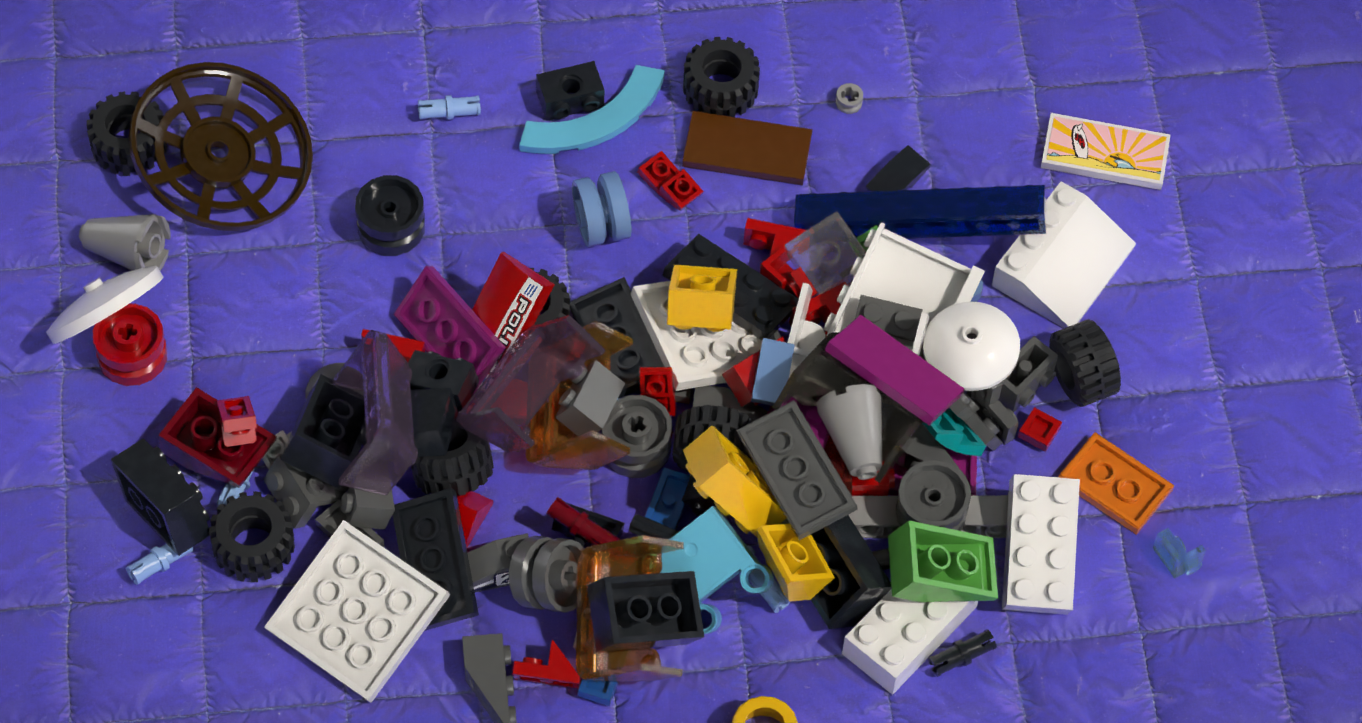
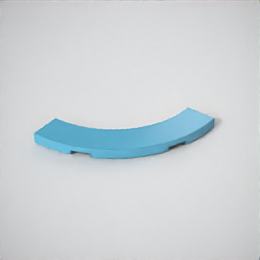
[519,65,665,154]

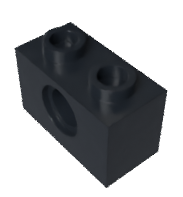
[536,61,605,121]
[400,350,479,413]

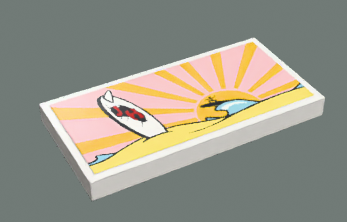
[1041,113,1171,190]

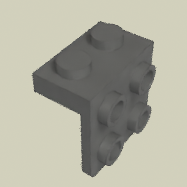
[263,454,352,529]

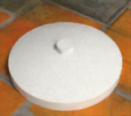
[46,266,164,344]

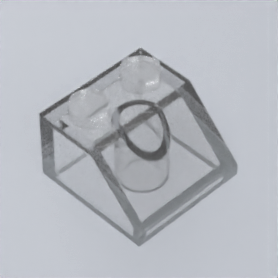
[785,211,866,296]

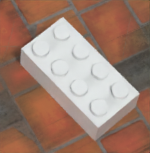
[1002,474,1080,615]
[842,589,978,695]

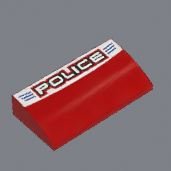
[472,252,555,394]

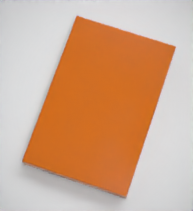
[1058,432,1174,535]

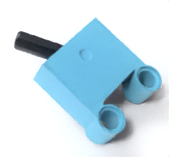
[629,506,774,634]

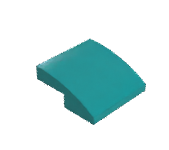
[920,409,986,456]

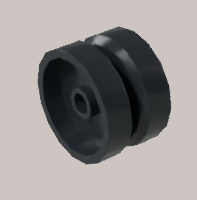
[355,175,425,256]

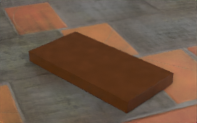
[682,111,813,185]

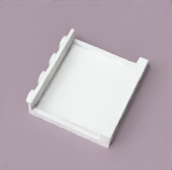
[823,222,985,361]

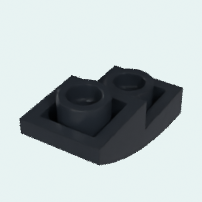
[866,145,931,208]

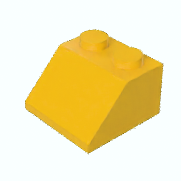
[667,265,737,332]
[757,524,835,602]

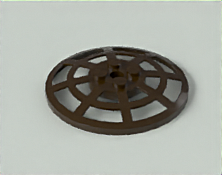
[128,62,313,231]

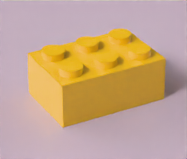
[683,426,786,538]

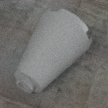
[79,214,171,271]
[816,384,882,480]

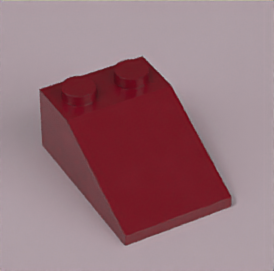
[158,387,277,488]

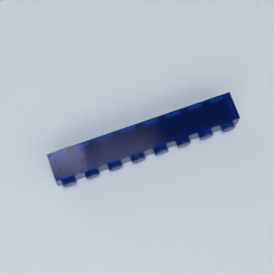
[794,185,1046,242]

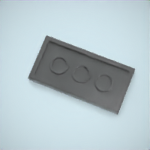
[736,400,858,540]

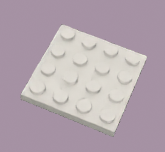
[631,281,781,391]
[264,520,450,703]

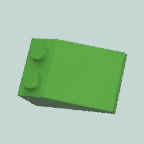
[888,521,998,602]

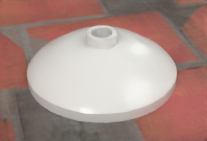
[923,302,1020,391]

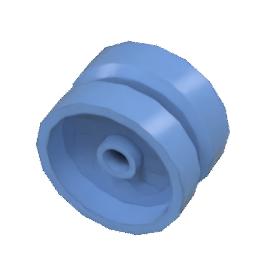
[572,171,632,247]

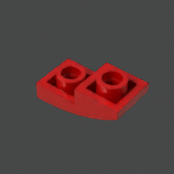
[637,151,704,210]
[639,367,676,416]

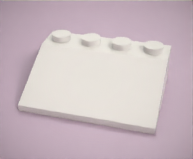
[992,181,1136,328]

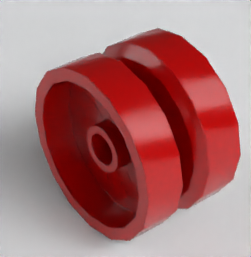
[93,303,167,386]

